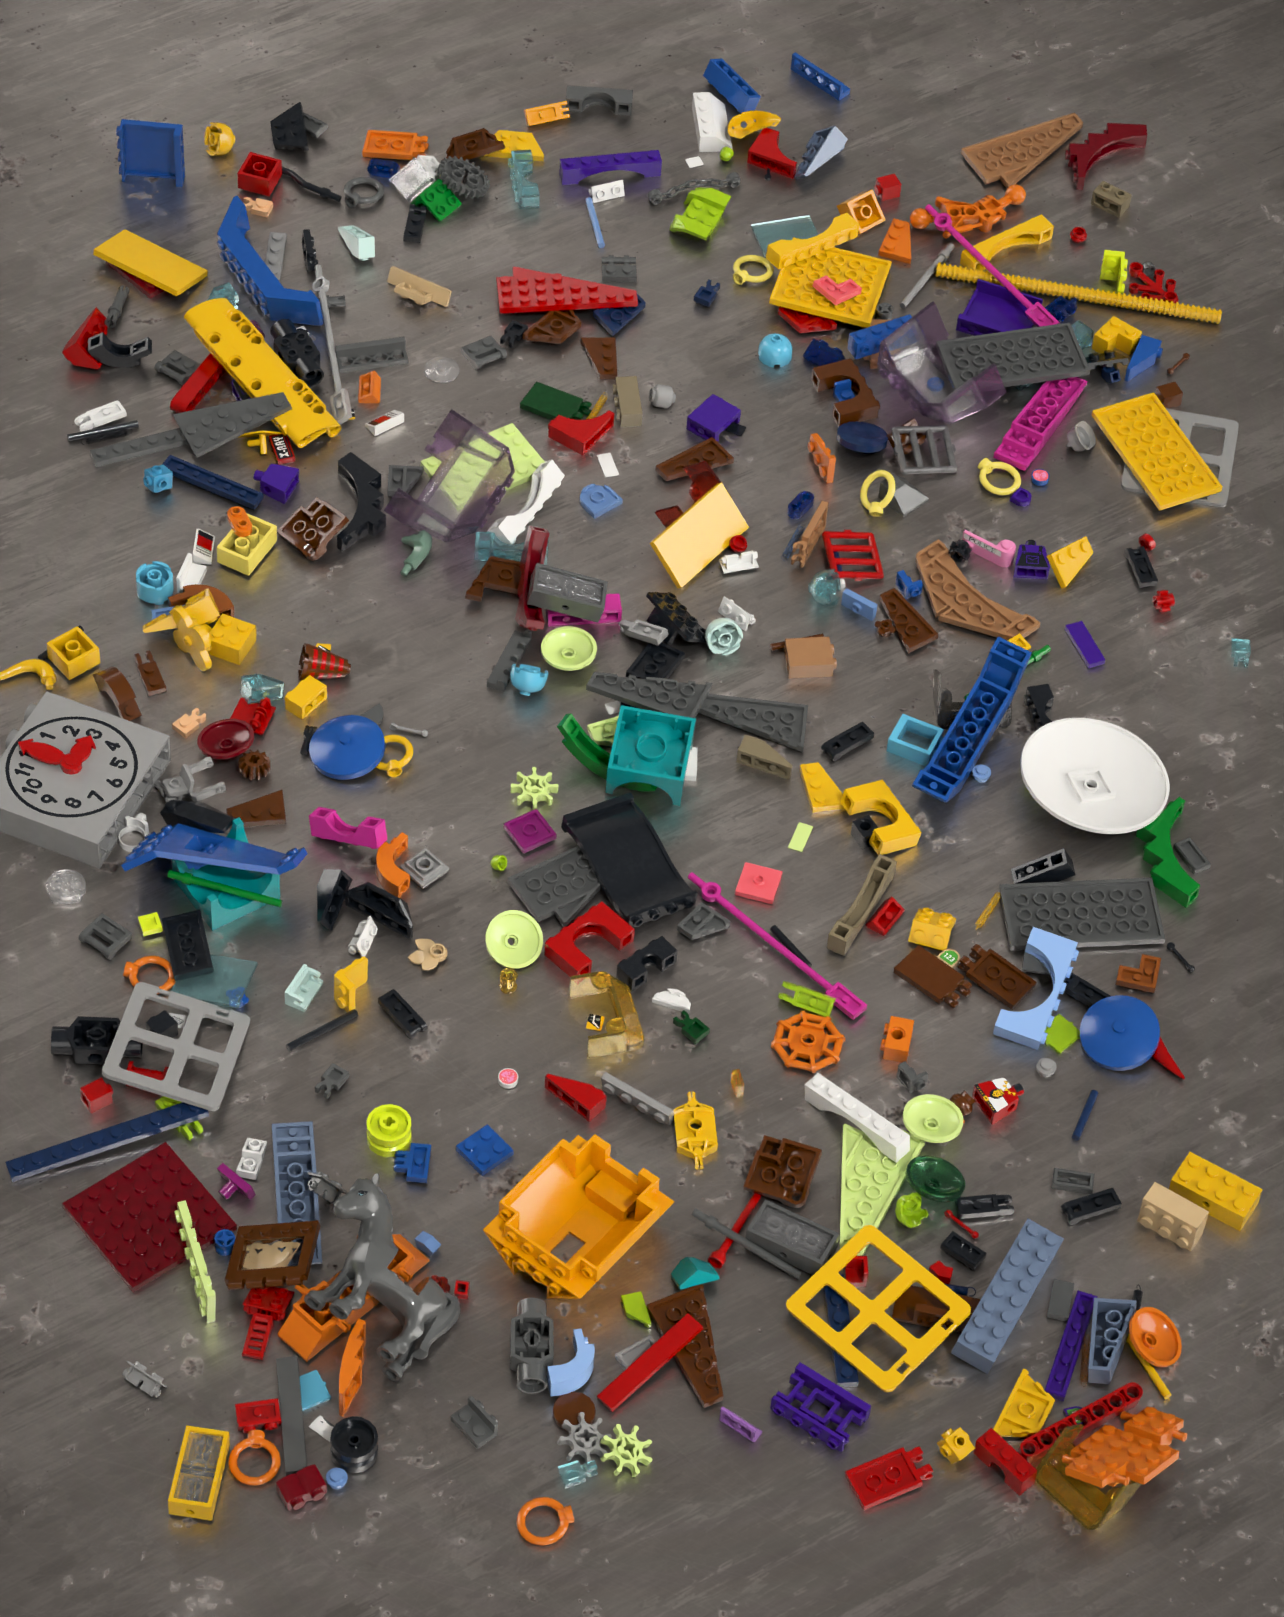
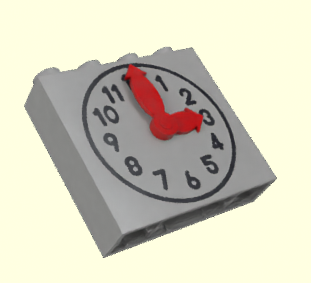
[0,691,171,869]

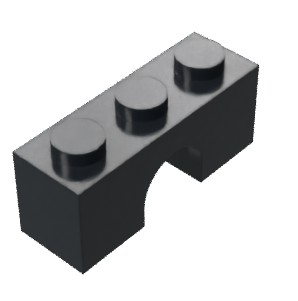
[616,936,678,992]

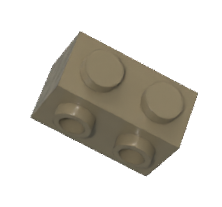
[1091,181,1132,218]

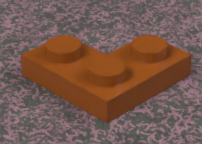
[1115,954,1161,993]

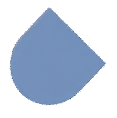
[579,484,623,519]

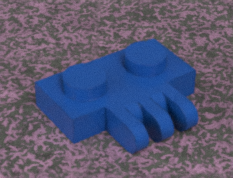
[393,1143,431,1183]

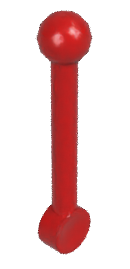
[944,1209,979,1239]

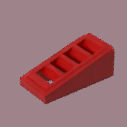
[242,1312,274,1360]

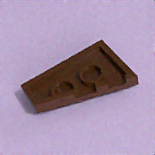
[580,337,617,380]
[226,790,286,829]

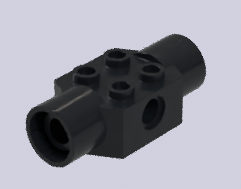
[270,319,324,388]
[51,1016,143,1064]

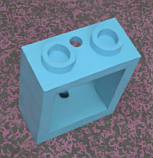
[886,714,944,766]

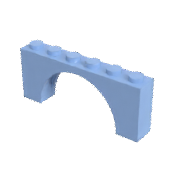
[993,927,1079,1050]

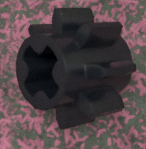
[949,539,972,562]

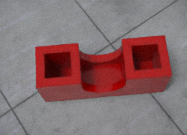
[974,1428,1038,1496]

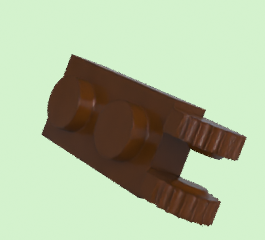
[134,650,167,696]

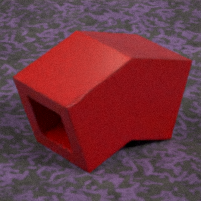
[929,1260,953,1284]
[454,1280,470,1299]

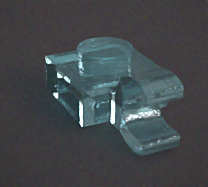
[558,1460,598,1489]

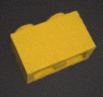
[285,675,327,720]

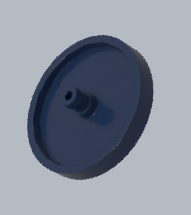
[836,422,888,453]

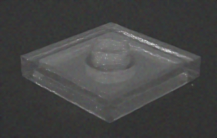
[389,158,434,202]

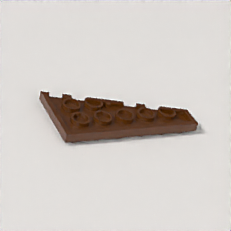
[646,1284,723,1408]

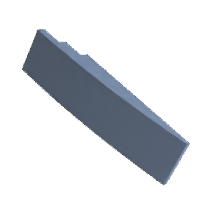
[272,1121,322,1266]

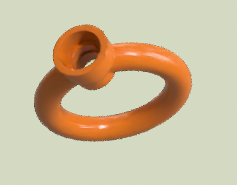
[123,956,175,995]
[229,1430,281,1486]
[516,1497,574,1546]

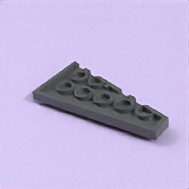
[698,694,808,752]

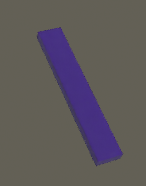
[1044,1290,1098,1402]

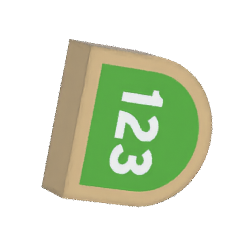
[936,949,960,969]

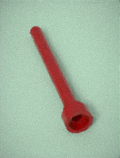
[708,1193,762,1269]

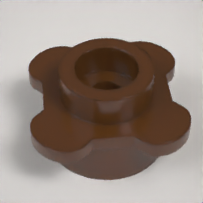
[875,619,896,637]

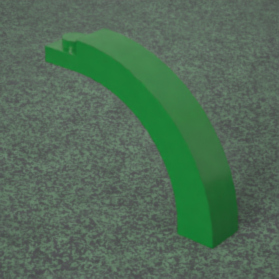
[557,713,657,791]

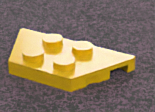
[484,130,544,162]
[993,1368,1055,1437]

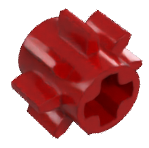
[1153,590,1175,613]

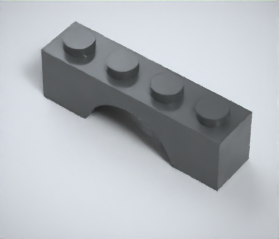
[566,85,633,116]

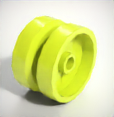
[366,1104,411,1158]

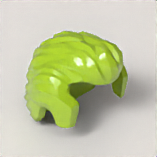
[895,1192,928,1228]

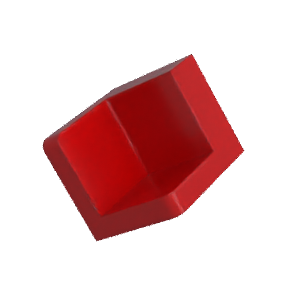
[844,1256,868,1287]

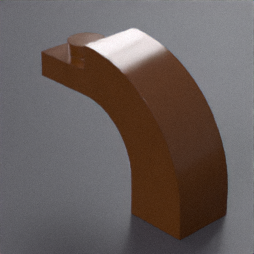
[93,666,142,721]

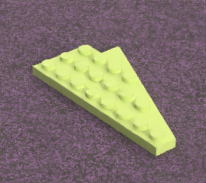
[839,1123,925,1256]

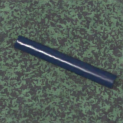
[1072,1090,1099,1140]

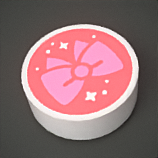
[498,1068,518,1089]

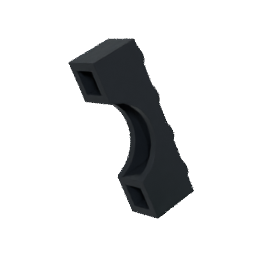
[1023,684,1054,731]

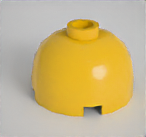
[204,122,235,156]

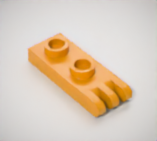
[524,101,570,126]

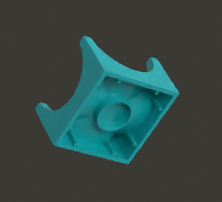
[605,705,696,806]
[172,817,280,931]

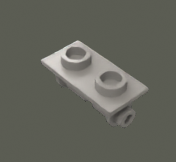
[122,1361,167,1397]

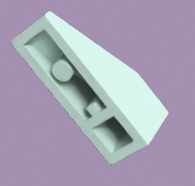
[338,225,375,261]

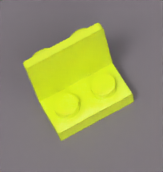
[1100,250,1128,294]

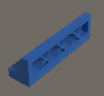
[791,52,850,101]

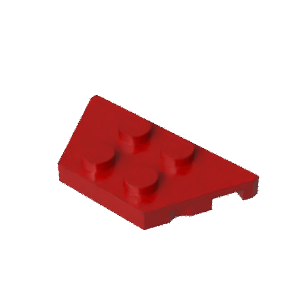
[778,306,837,333]

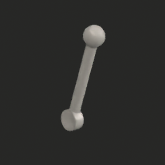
[390,723,428,737]

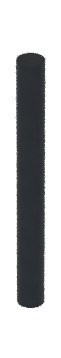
[67,420,139,441]
[286,1009,358,1051]

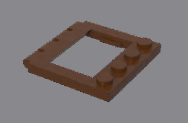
[225,1220,321,1290]

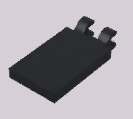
[626,642,685,679]

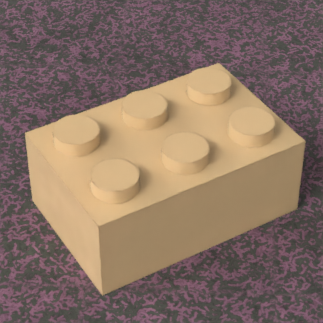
[1137,1182,1209,1251]

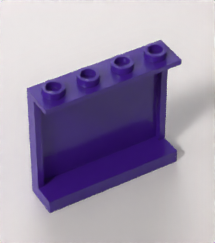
[956,279,1043,336]

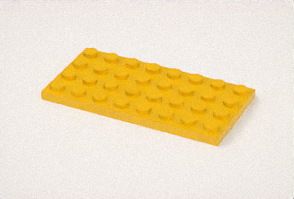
[1091,392,1223,511]

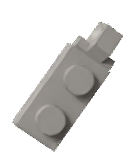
[619,619,668,645]

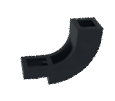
[88,332,152,368]

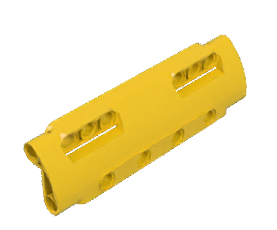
[184,298,342,448]

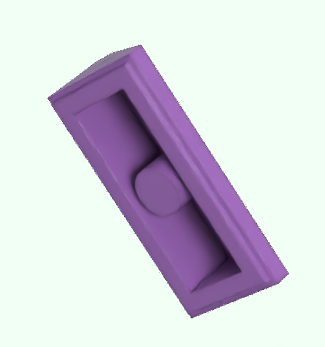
[719,1406,762,1442]

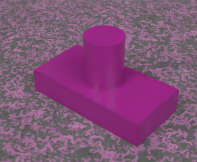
[217,1163,256,1200]

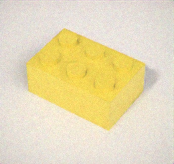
[217,513,277,576]

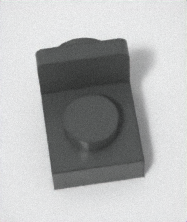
[896,1061,928,1093]

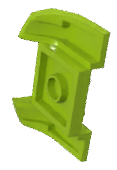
[669,187,731,240]

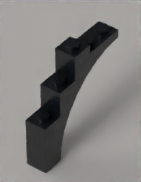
[337,452,386,551]

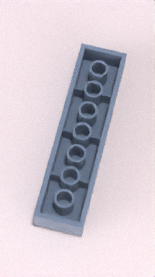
[951,1219,1064,1374]

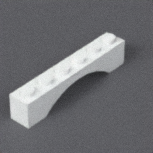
[487,460,565,547]
[805,1073,910,1163]

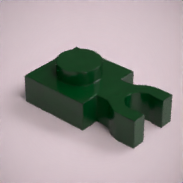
[673,1010,710,1044]

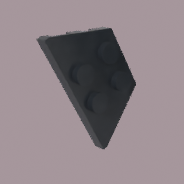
[270,102,309,151]

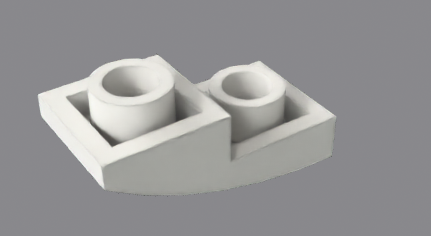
[236,1138,267,1180]

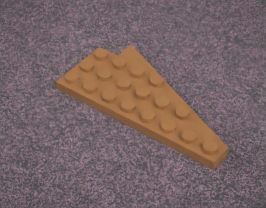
[961,113,1083,188]

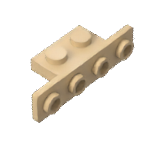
[387,266,452,307]

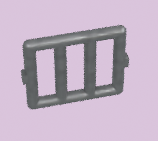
[892,425,957,475]

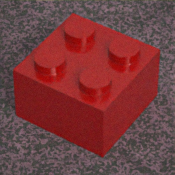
[237,152,282,197]

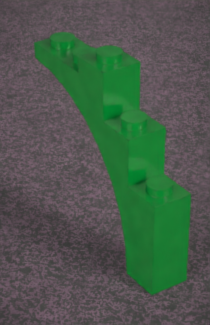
[1136,797,1200,908]

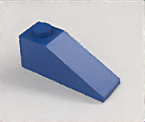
[1124,335,1163,382]

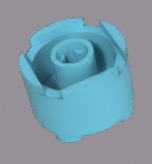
[136,561,174,605]

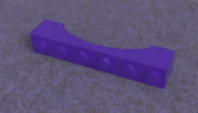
[559,150,662,185]

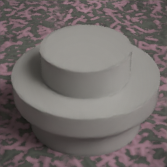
[1036,1058,1057,1077]

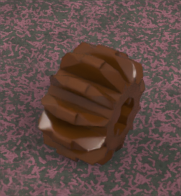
[238,749,271,781]

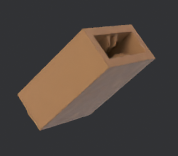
[784,637,837,679]

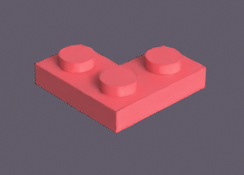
[813,275,862,305]

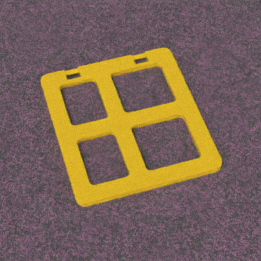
[786,1225,971,1392]

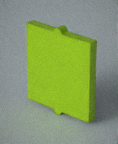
[1045,1014,1080,1054]

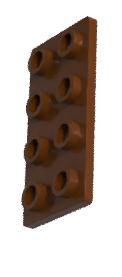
[892,1285,980,1333]

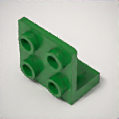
[411,179,462,222]

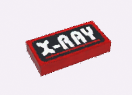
[269,434,295,465]

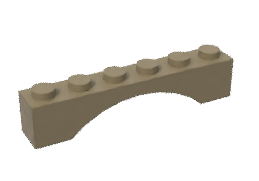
[827,854,897,956]

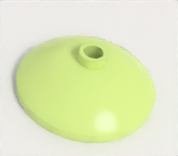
[541,626,597,671]
[485,910,543,969]
[903,1094,964,1143]

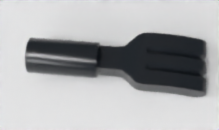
[300,725,317,755]

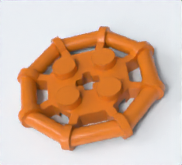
[771,1010,845,1074]

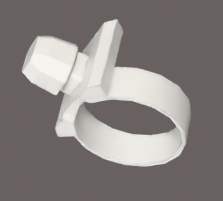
[118,813,149,852]

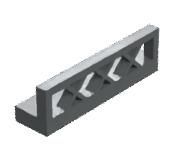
[335,336,409,373]

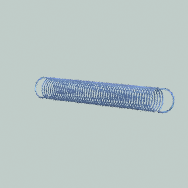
[781,524,805,558]

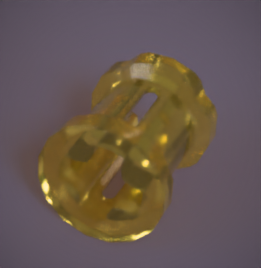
[499,968,518,994]

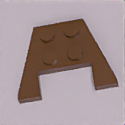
[465,556,522,602]

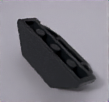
[345,882,413,940]

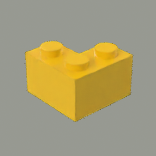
[1092,316,1142,356]

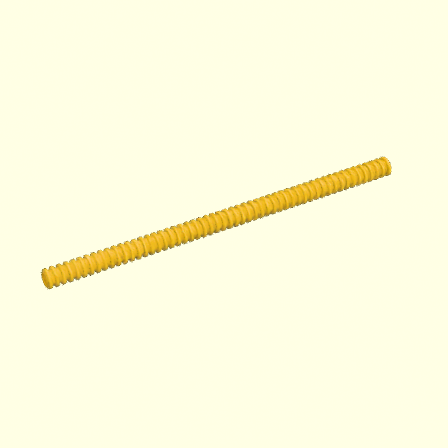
[935,262,1222,324]

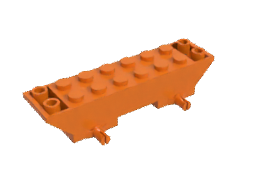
[277,1234,429,1362]

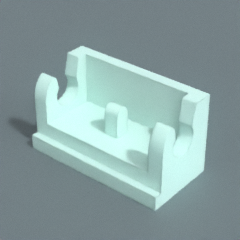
[285,964,323,1012]

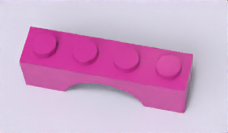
[309,807,388,849]

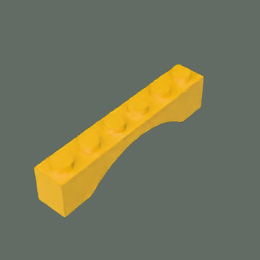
[766,213,860,270]
[960,214,1054,271]

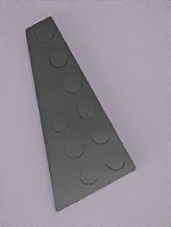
[173,392,292,458]
[586,672,712,718]

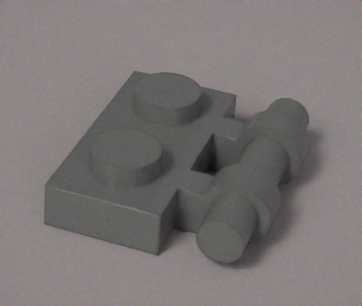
[602,255,637,282]

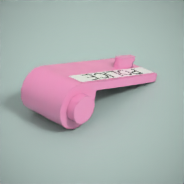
[962,530,1016,568]

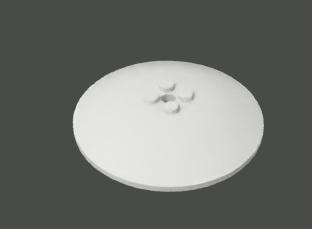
[1020,718,1170,834]

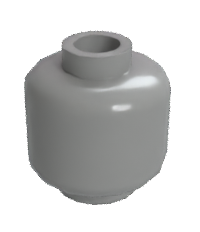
[649,384,676,409]

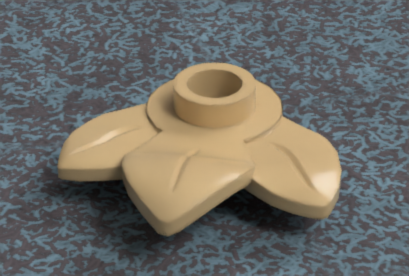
[408,939,447,970]

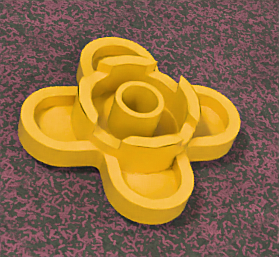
[172,606,212,672]

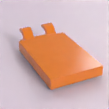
[362,130,429,160]

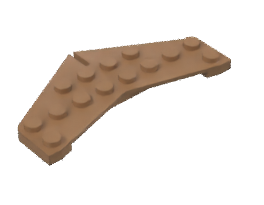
[915,539,1040,641]

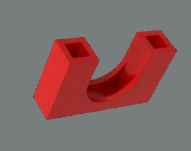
[544,901,635,983]

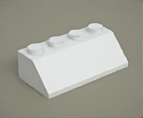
[692,92,732,152]

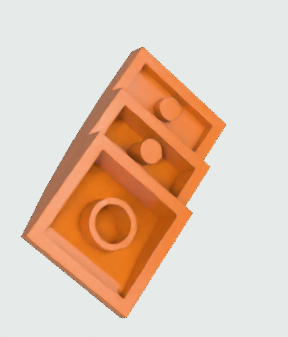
[339,1318,366,1417]

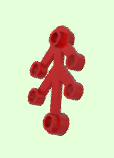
[1129,262,1179,303]

